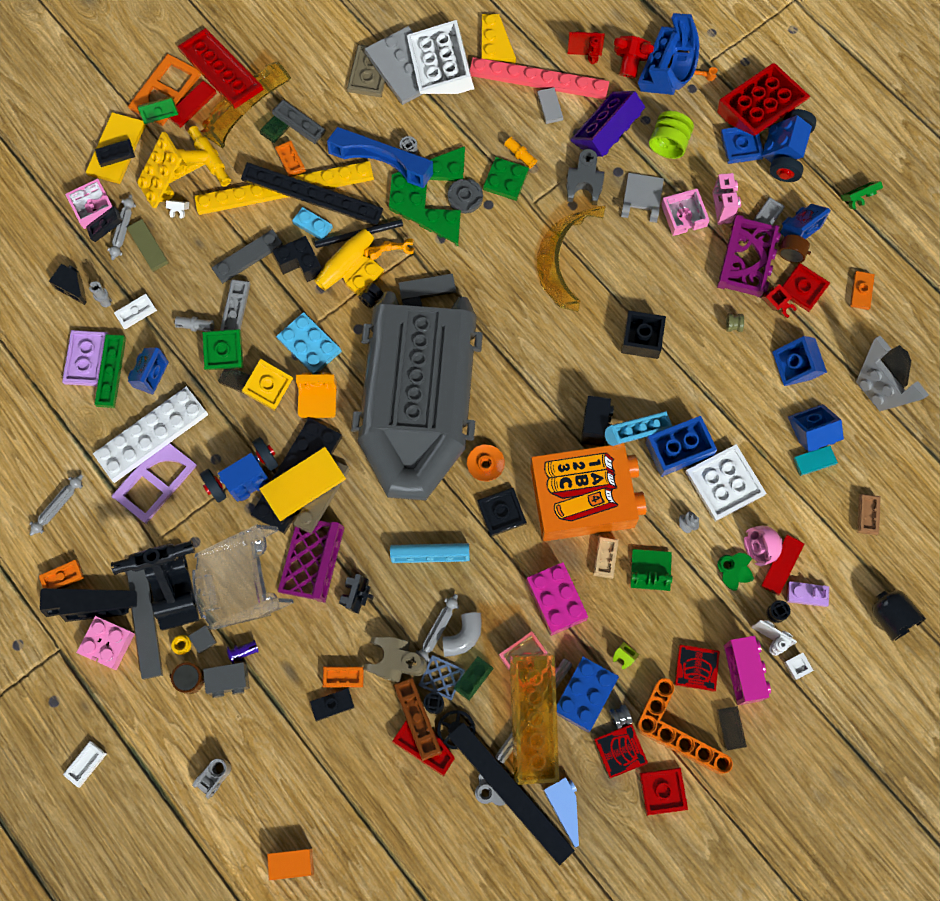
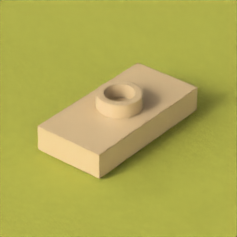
[593,536,619,579]

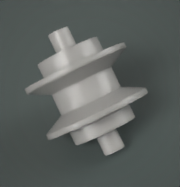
[679,512,699,533]

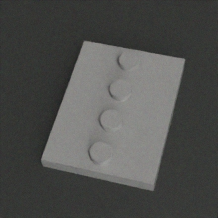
[364,26,422,105]

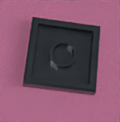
[477,488,527,537]

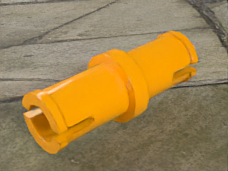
[504,137,538,169]

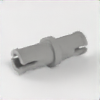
[89,281,112,307]
[175,316,214,332]

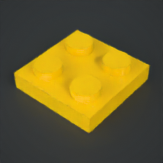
[241,359,293,411]

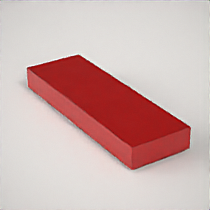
[168,80,217,128]
[760,535,805,596]

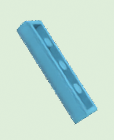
[605,411,673,446]
[390,543,470,563]

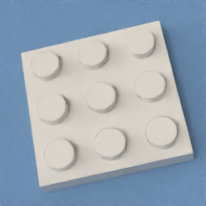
[685,444,767,522]

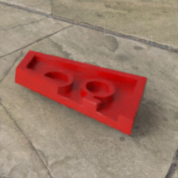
[392,720,455,777]

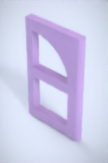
[111,443,197,524]

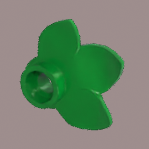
[717,553,754,591]

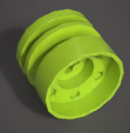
[649,111,694,159]

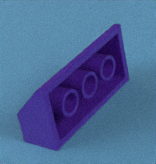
[570,91,646,157]

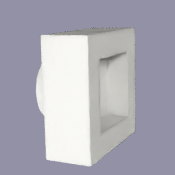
[784,653,814,681]

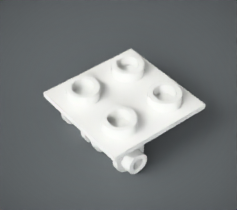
[751,620,797,656]

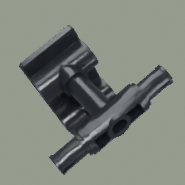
[111,540,200,631]

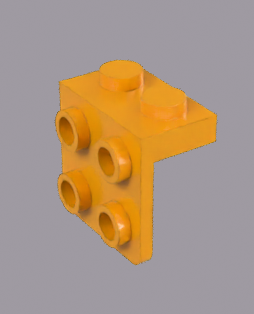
[296,372,337,418]

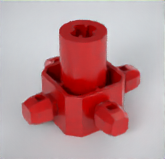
[614,36,654,78]

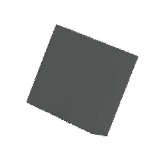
[189,625,217,654]

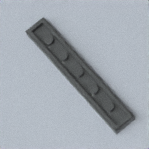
[127,570,163,680]

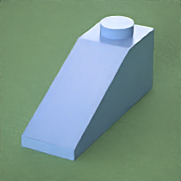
[543,778,579,848]

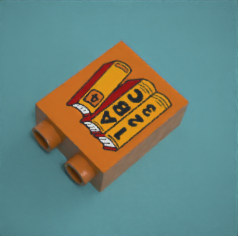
[530,443,646,542]

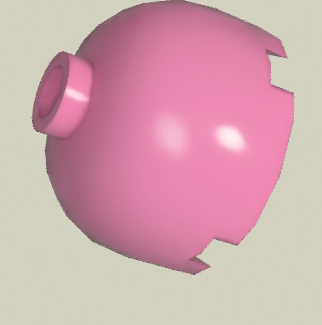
[744,525,782,566]

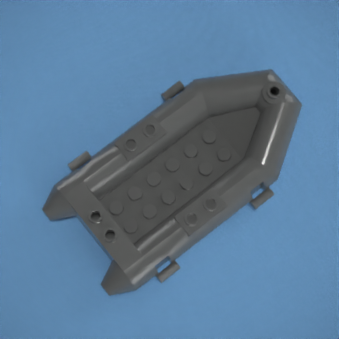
[351,291,483,501]

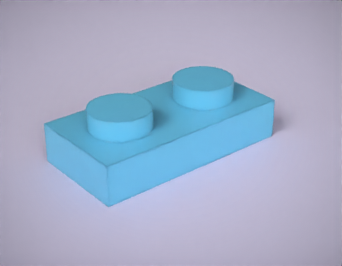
[292,207,333,240]

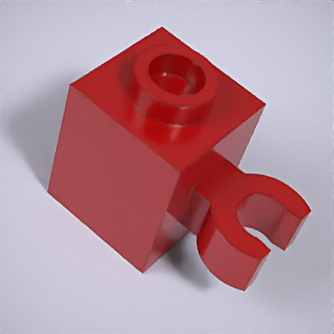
[761,284,797,318]

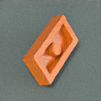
[39,559,84,589]

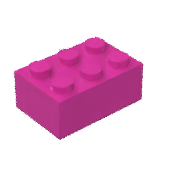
[526,562,588,636]
[723,636,771,705]

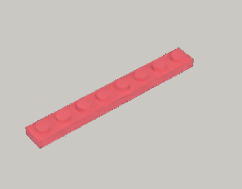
[470,57,609,100]

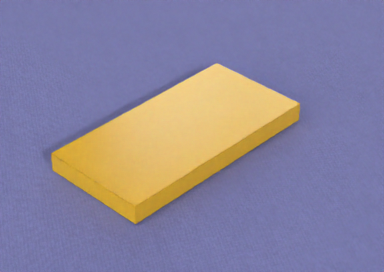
[86,112,146,184]
[260,447,346,521]

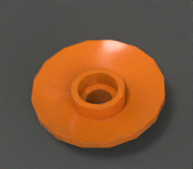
[467,444,505,482]

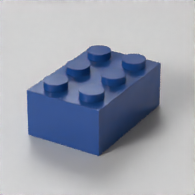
[645,416,717,477]
[553,657,619,733]

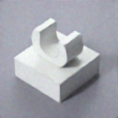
[166,200,189,218]

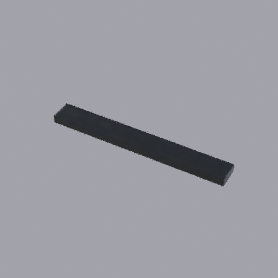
[241,162,383,226]
[448,722,575,866]

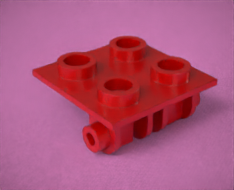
[567,31,605,64]

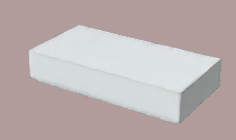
[63,741,107,788]

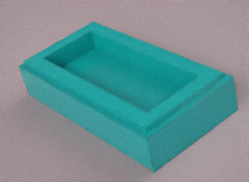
[793,446,838,476]

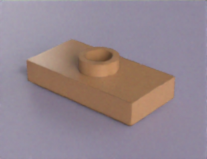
[857,494,881,535]

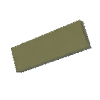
[126,219,169,272]

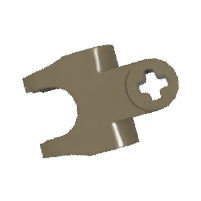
[363,637,427,682]

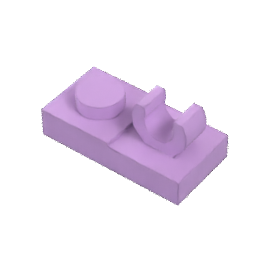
[787,581,829,607]

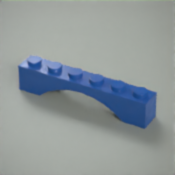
[327,127,433,188]

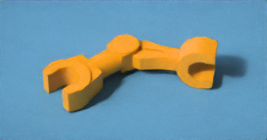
[364,238,415,260]

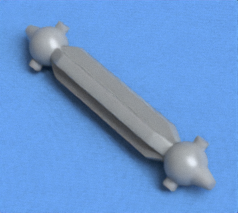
[107,195,136,260]
[29,475,83,536]
[415,594,459,662]

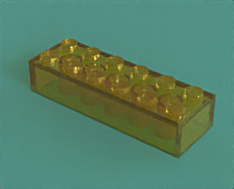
[510,653,559,785]

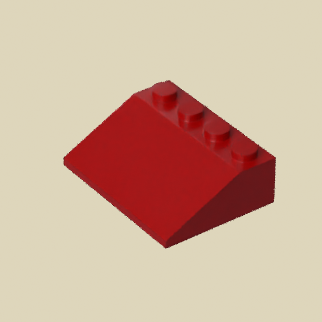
[717,63,810,136]

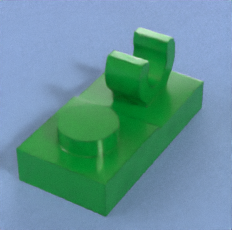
[138,96,179,124]
[841,181,883,209]

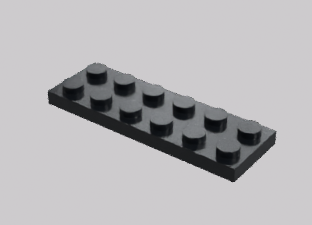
[251,418,343,534]

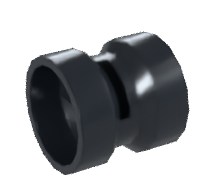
[358,283,383,309]
[766,600,791,623]
[424,692,444,714]

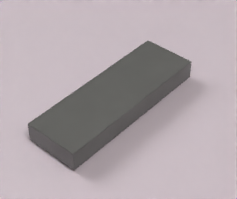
[272,100,326,144]
[399,274,456,300]

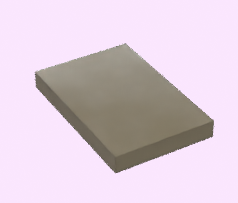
[347,44,385,98]

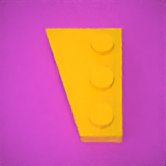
[482,14,516,63]

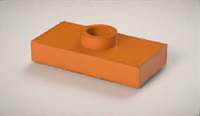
[275,140,306,177]
[850,271,875,310]
[322,666,364,688]

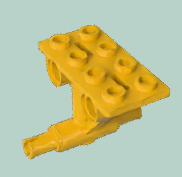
[137,126,231,208]

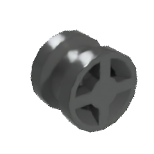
[609,704,633,729]

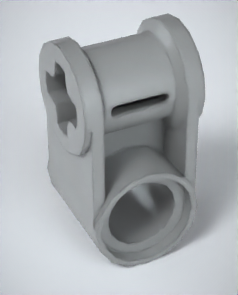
[192,759,231,799]

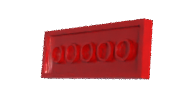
[177,28,264,109]

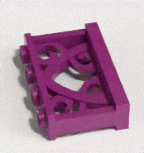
[717,215,781,298]

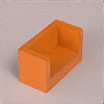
[267,849,314,880]

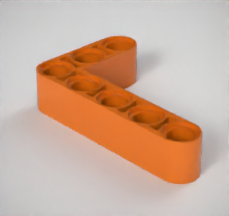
[636,678,733,774]

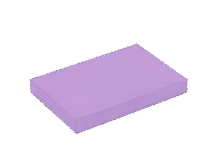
[62,330,109,386]

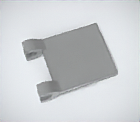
[621,173,664,223]

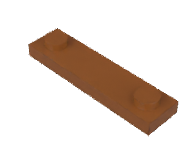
[393,678,442,761]

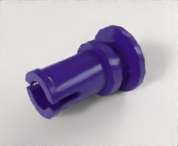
[227,640,259,664]

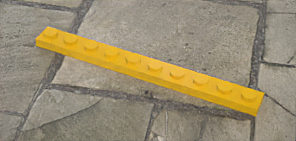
[195,161,374,215]

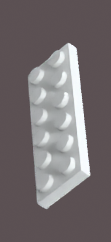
[93,386,208,483]

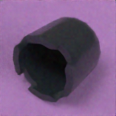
[872,590,926,642]

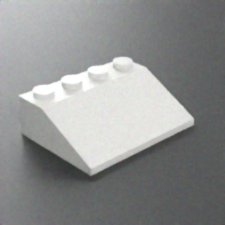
[407,20,474,94]

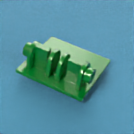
[631,549,673,591]

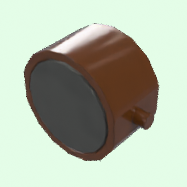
[778,235,811,263]
[170,662,205,694]

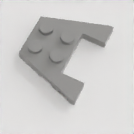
[856,336,929,411]

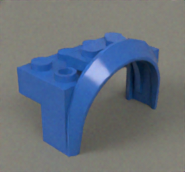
[638,13,699,95]

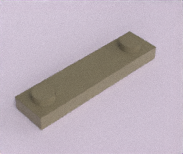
[293,460,350,534]

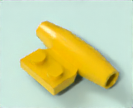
[314,229,384,296]

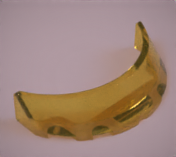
[201,61,291,149]
[537,205,606,312]

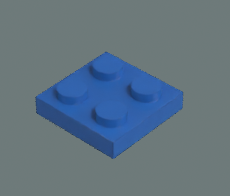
[720,127,763,164]

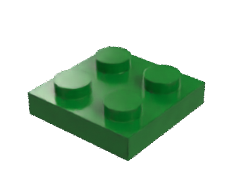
[483,157,529,201]
[202,329,243,370]

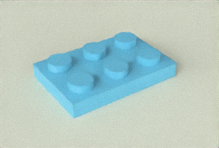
[276,312,342,375]

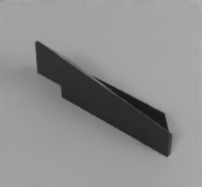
[40,588,137,622]

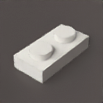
[114,294,157,329]

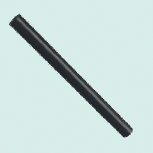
[314,219,403,248]

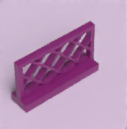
[278,521,345,603]

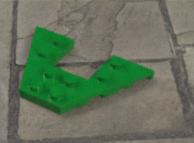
[389,146,465,246]

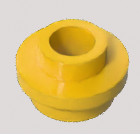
[171,635,192,655]

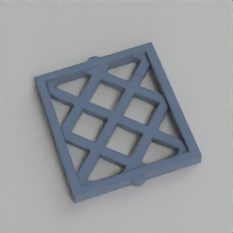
[418,655,465,701]

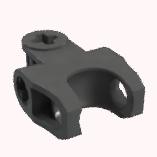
[566,149,605,205]

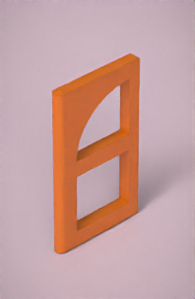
[128,54,201,126]

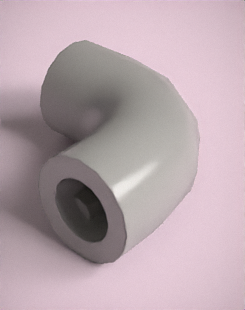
[443,612,482,657]

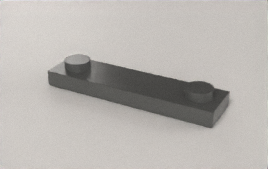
[211,229,283,284]

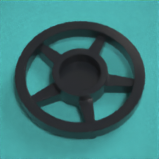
[437,710,476,750]

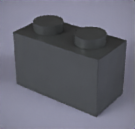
[203,662,250,698]

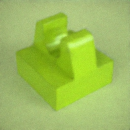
[612,642,640,669]

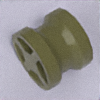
[726,313,744,332]

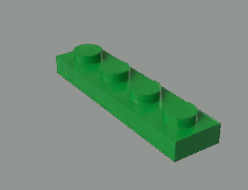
[94,335,126,408]

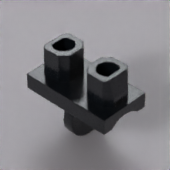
[339,574,374,614]

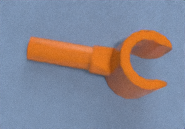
[694,67,718,81]

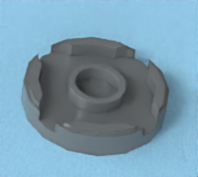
[448,179,483,214]

